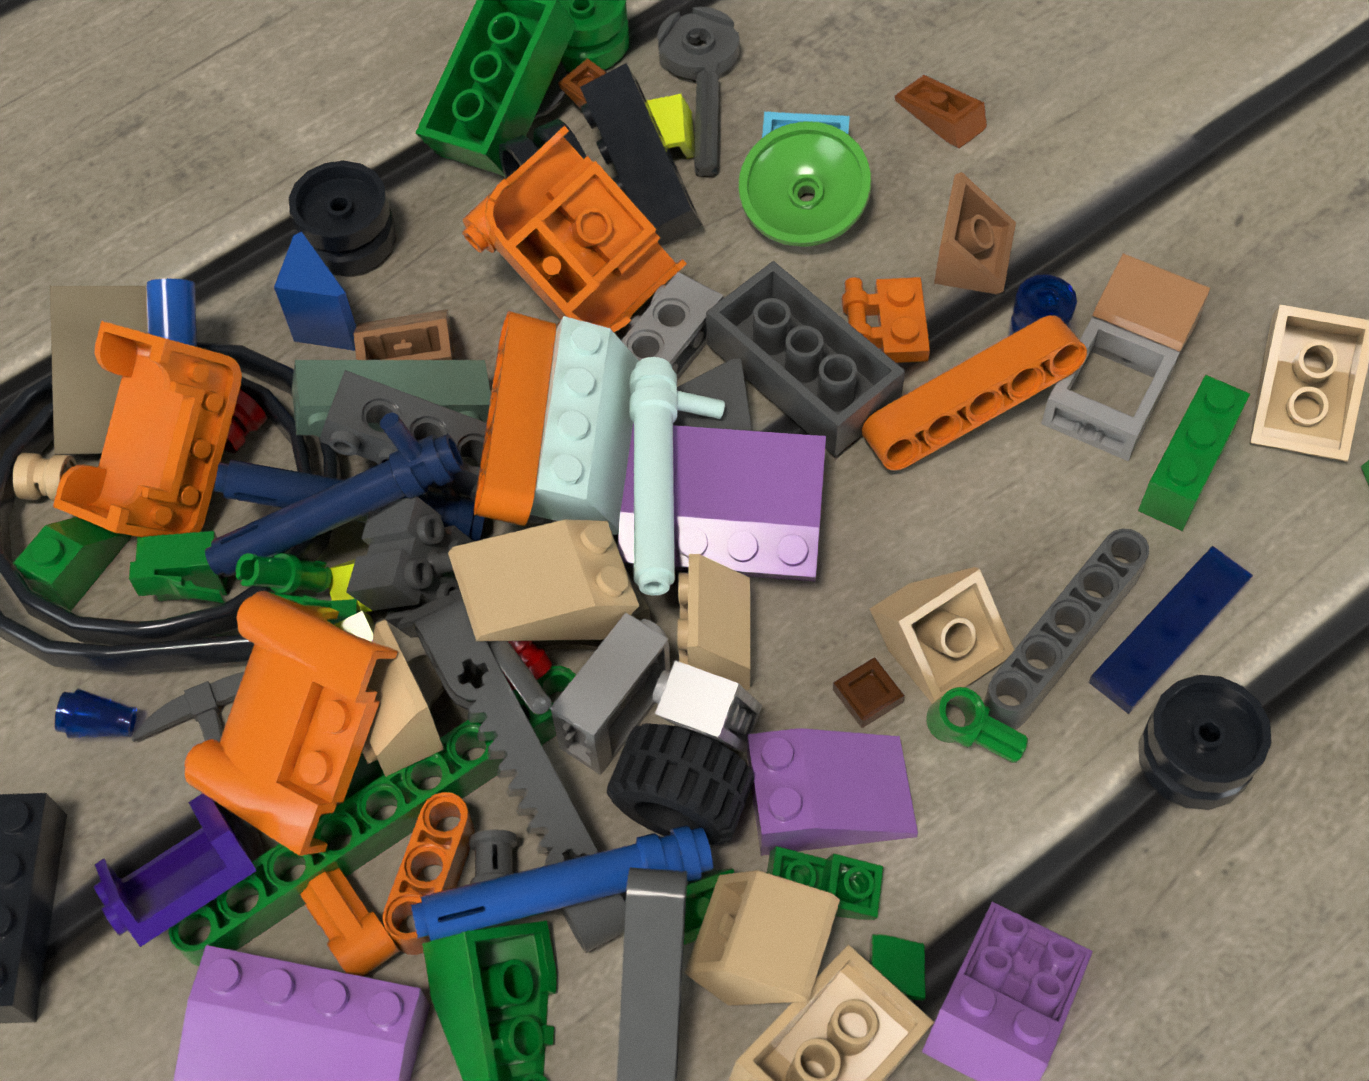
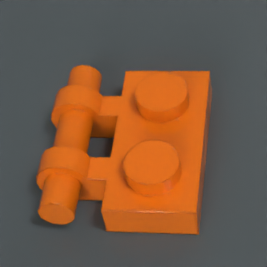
[841,277,930,363]

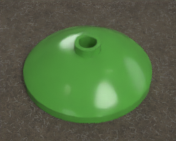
[739,121,871,247]

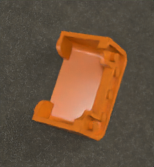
[53,321,242,537]

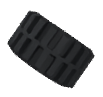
[606,723,754,845]

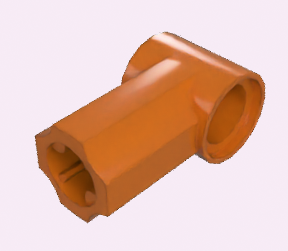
[300,868,399,977]

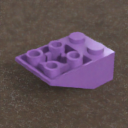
[922,902,1093,1081]

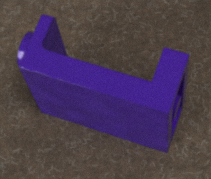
[94,793,257,947]

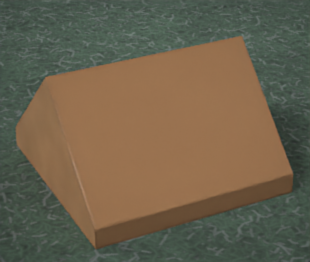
[934,172,1016,294]
[1092,253,1211,351]

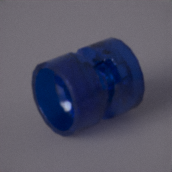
[1008,274,1077,336]

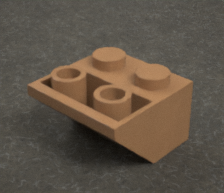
[354,309,455,360]

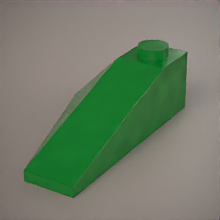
[422,920,557,1081]

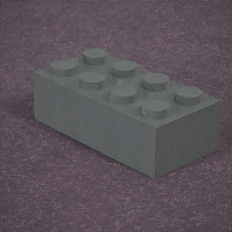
[706,261,905,456]

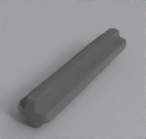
[694,70,719,177]

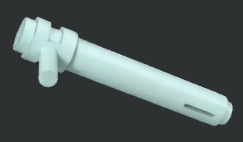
[629,357,725,596]

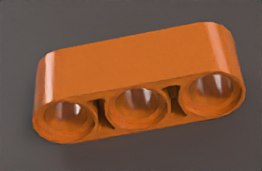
[382,792,475,955]

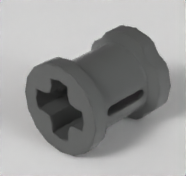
[469,829,517,884]

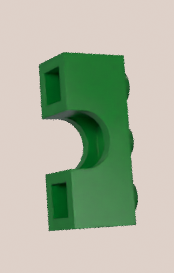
[1138,374,1250,531]

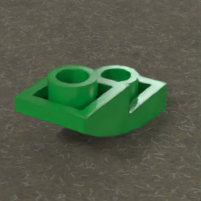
[767,846,884,920]

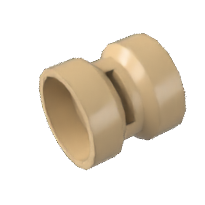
[13,453,77,501]

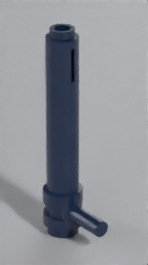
[205,413,464,576]
[214,459,484,542]

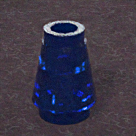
[54,688,137,739]

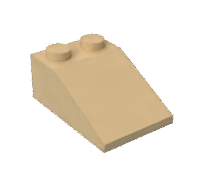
[1250,305,1369,462]
[448,519,639,641]
[729,944,934,1081]

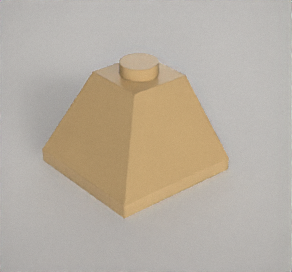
[870,567,1014,704]
[362,619,443,777]

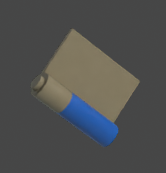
[50,279,197,455]

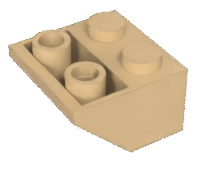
[678,554,750,690]
[685,870,840,1006]

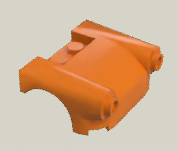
[462,126,687,332]
[185,591,398,856]

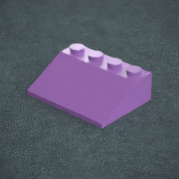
[617,423,826,582]
[173,945,430,1081]

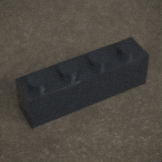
[580,63,702,246]
[0,793,67,1024]

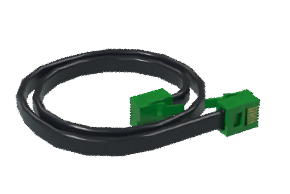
[0,342,361,673]

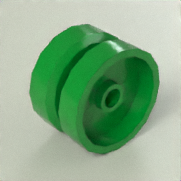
[558,0,629,72]

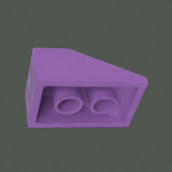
[747,728,918,856]

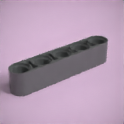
[983,528,1149,730]
[617,868,687,1081]

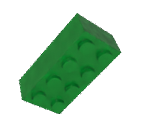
[415,0,577,176]

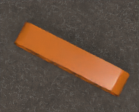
[474,311,556,526]
[862,315,1087,471]

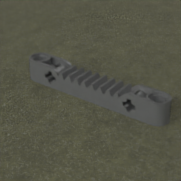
[413,598,626,953]

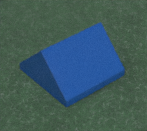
[274,232,356,351]

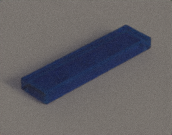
[1088,546,1253,714]

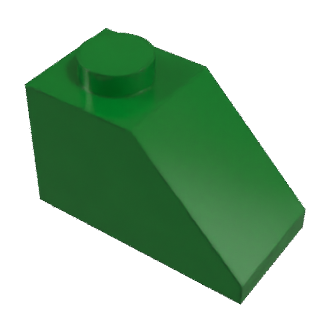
[13,517,132,611]

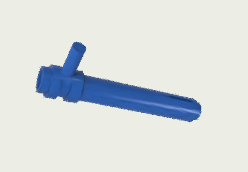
[411,825,713,941]

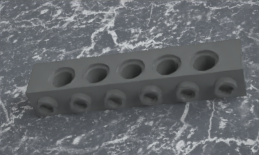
[319,370,556,524]

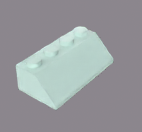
[530,316,639,535]

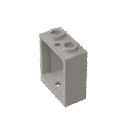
[1041,316,1180,461]
[550,613,671,775]

